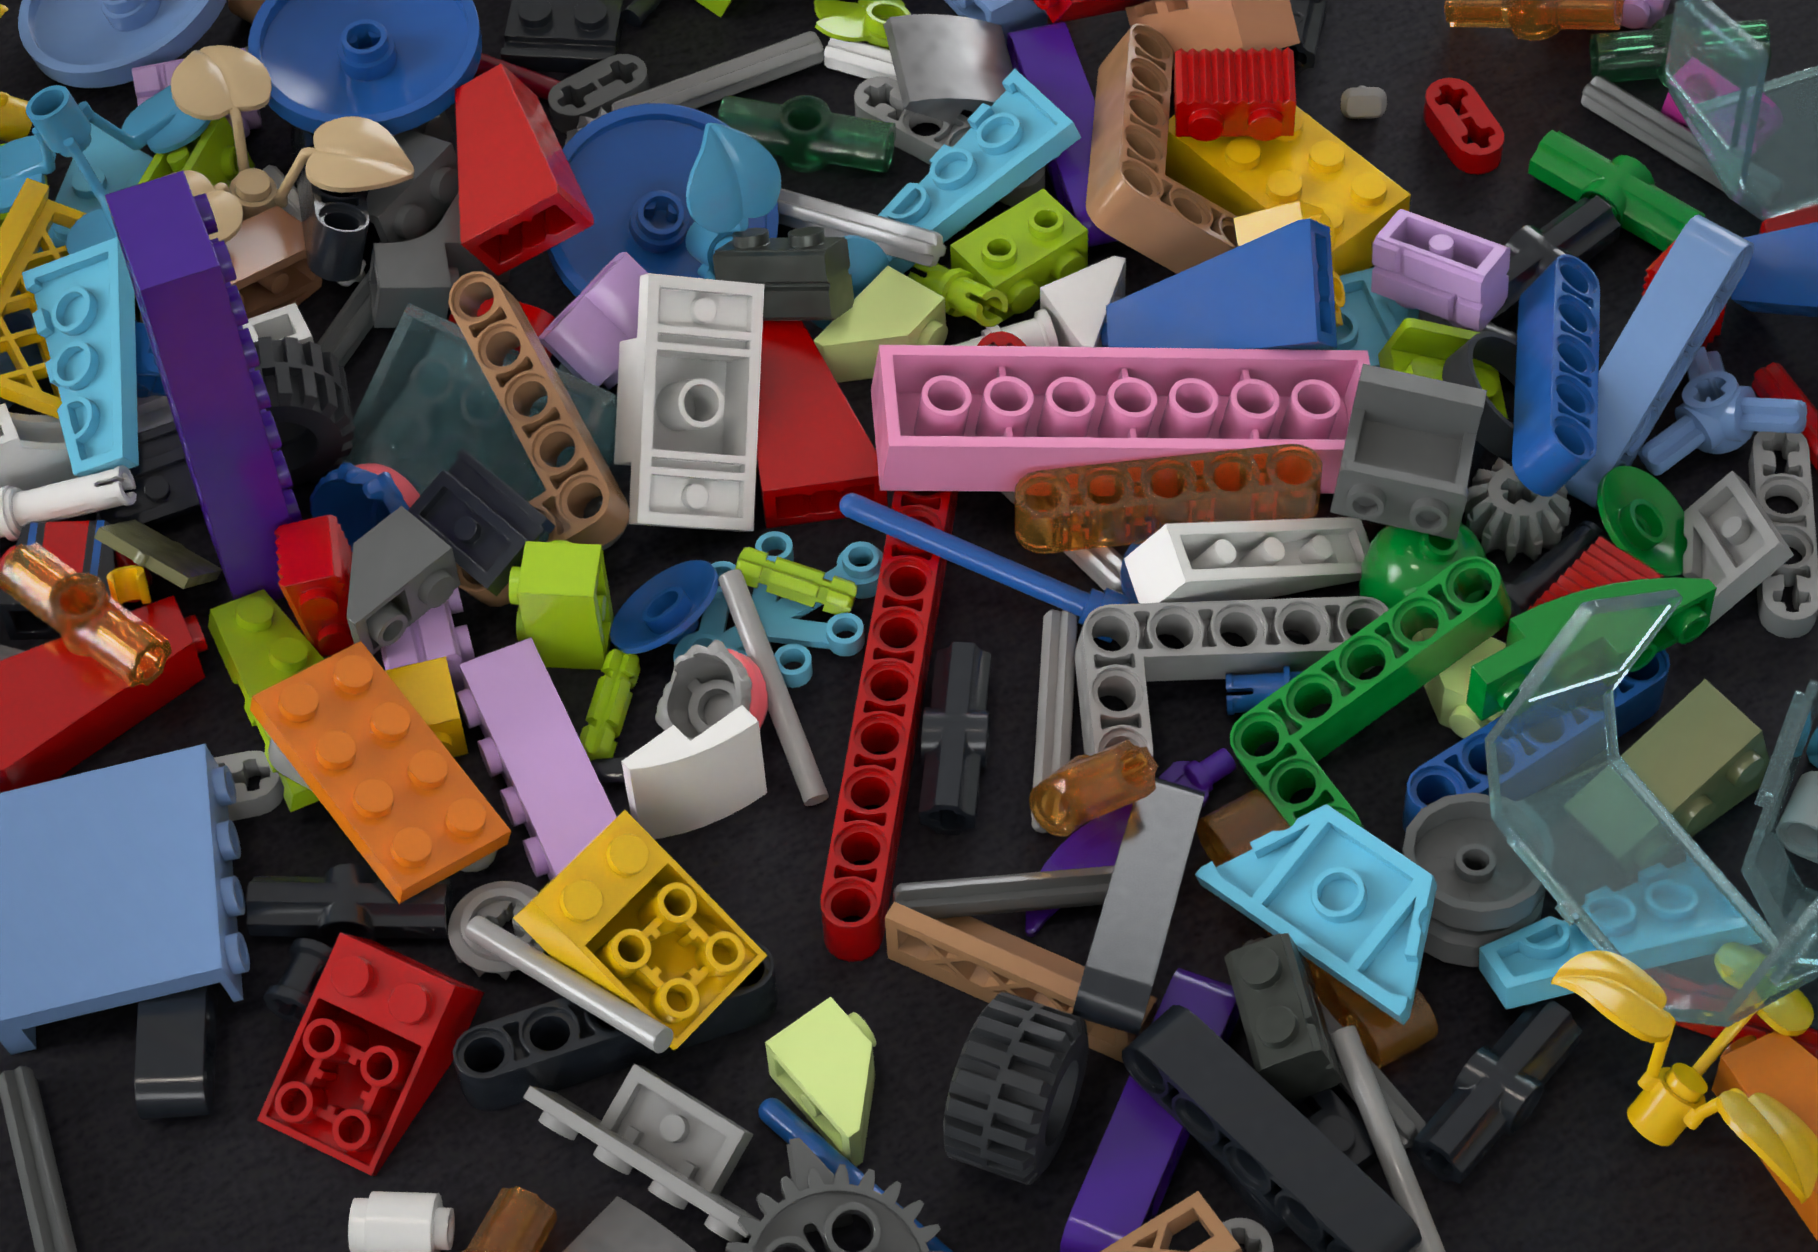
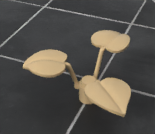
[166,45,414,243]

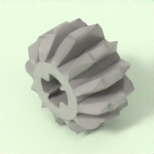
[1464,457,1571,563]

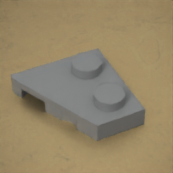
[1683,471,1794,629]

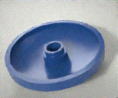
[248,0,482,135]
[547,103,779,297]

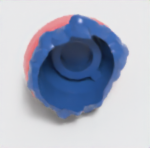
[309,462,420,552]

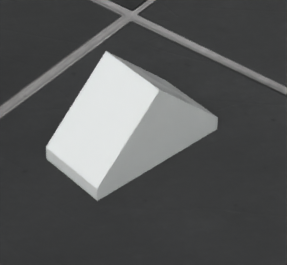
[1040,256,1126,347]

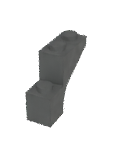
[366,111,459,243]
[368,191,510,328]

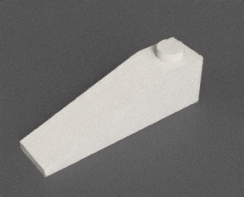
[1124,517,1370,603]

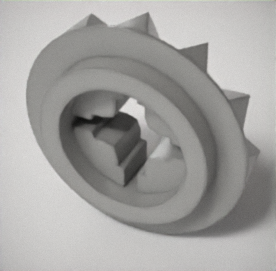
[448,881,546,980]

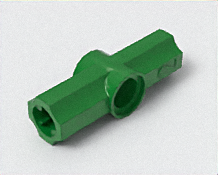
[1528,130,1706,252]

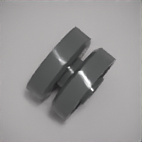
[1402,792,1552,967]

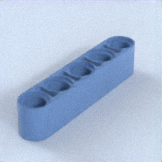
[1565,215,1754,510]

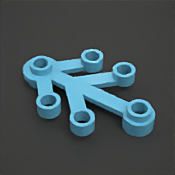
[674,531,883,688]

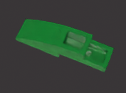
[1466,577,1717,721]

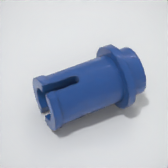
[1226,665,1303,715]

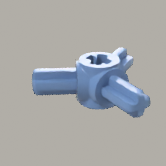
[1638,346,1807,476]

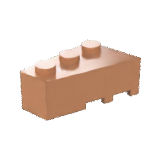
[1125,0,1300,70]
[140,205,322,323]

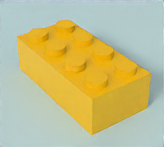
[1165,106,1411,276]

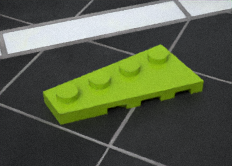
[208,589,324,812]

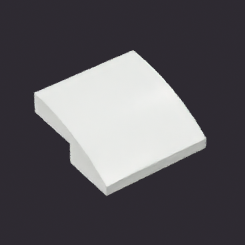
[621,705,767,839]

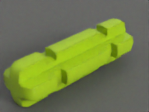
[735,547,857,615]
[579,649,641,761]

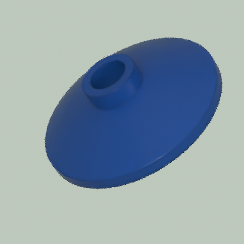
[610,560,719,654]

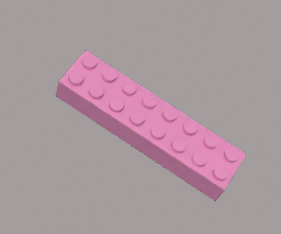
[871,345,1370,494]

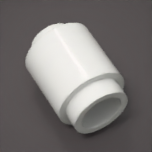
[348,1191,455,1252]

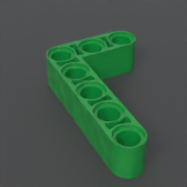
[1230,556,1511,829]

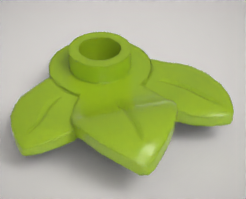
[814,0,911,50]

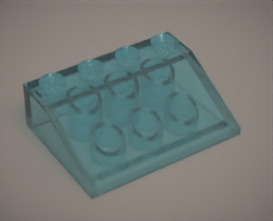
[342,303,617,542]

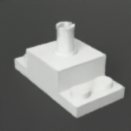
[614,273,765,532]

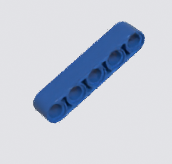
[1512,254,1600,497]
[1402,649,1670,832]

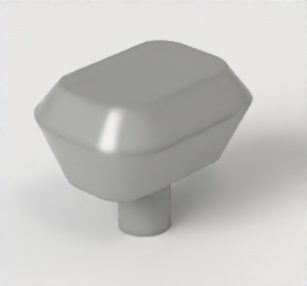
[1341,85,1387,119]

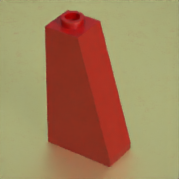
[455,63,594,276]
[757,320,888,528]
[0,595,208,793]

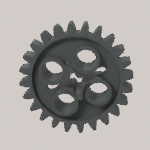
[725,1164,943,1252]

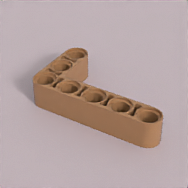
[1086,23,1238,274]
[448,271,630,607]

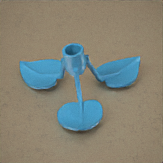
[0,85,211,255]
[685,123,892,329]

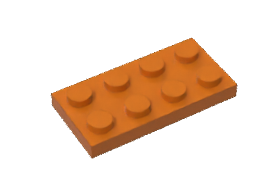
[250,641,511,904]

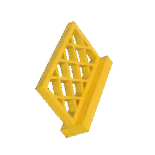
[0,178,136,419]

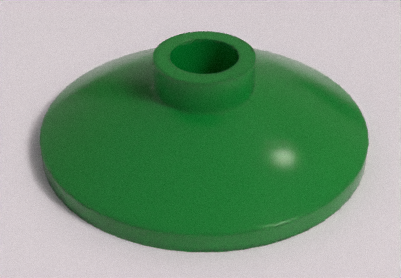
[1597,466,1688,578]

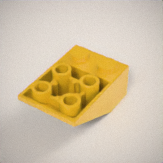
[513,810,767,1050]

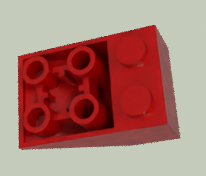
[257,932,485,1176]

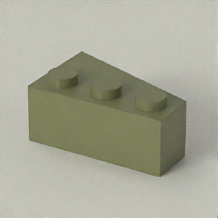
[1559,679,1774,887]

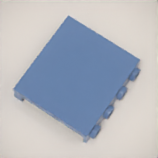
[0,744,250,1055]

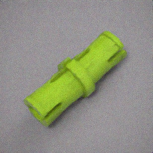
[909,263,1008,327]

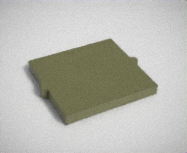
[94,520,222,589]

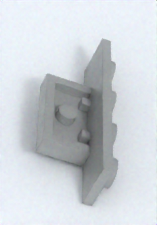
[523,1064,761,1243]

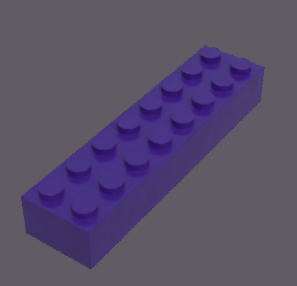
[105,171,302,600]

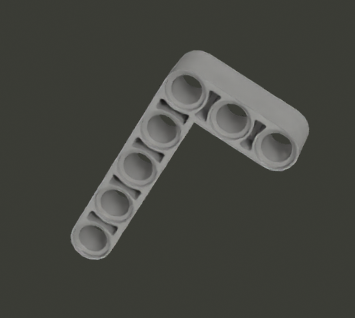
[1075,596,1389,803]

